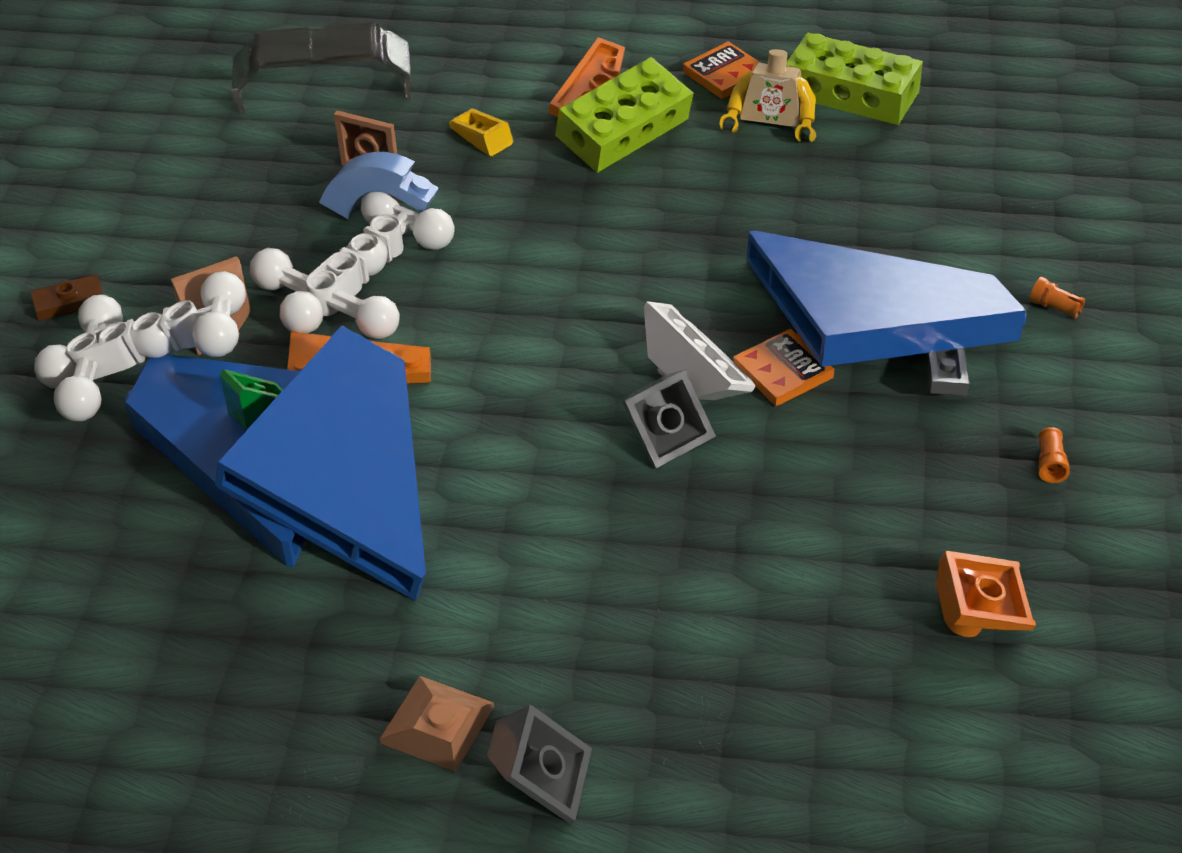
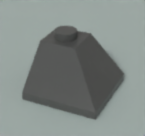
[622,370,716,469]
[487,704,592,823]

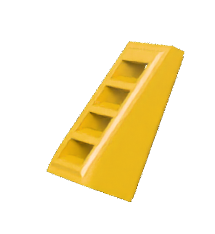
[449,108,513,156]

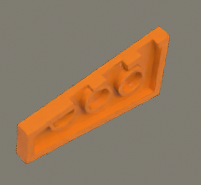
[548,37,625,117]
[287,332,431,384]

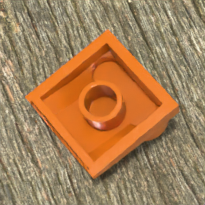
[936,551,1036,637]

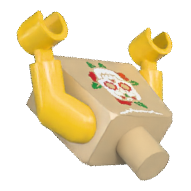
[719,49,816,142]

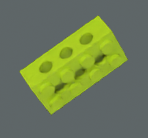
[786,33,923,125]
[555,57,694,173]

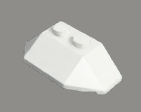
[644,301,756,400]

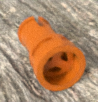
[1029,276,1085,319]
[1038,427,1070,483]

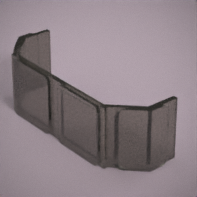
[232,22,412,114]

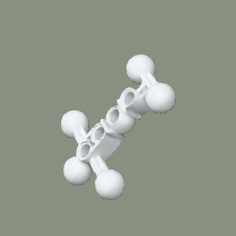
[249,192,455,339]
[34,271,246,422]

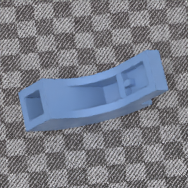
[319,152,439,219]

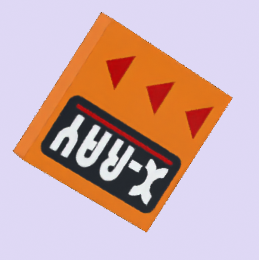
[683,41,760,100]
[733,329,834,407]

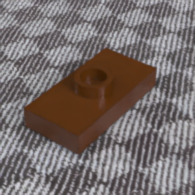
[30,274,104,321]

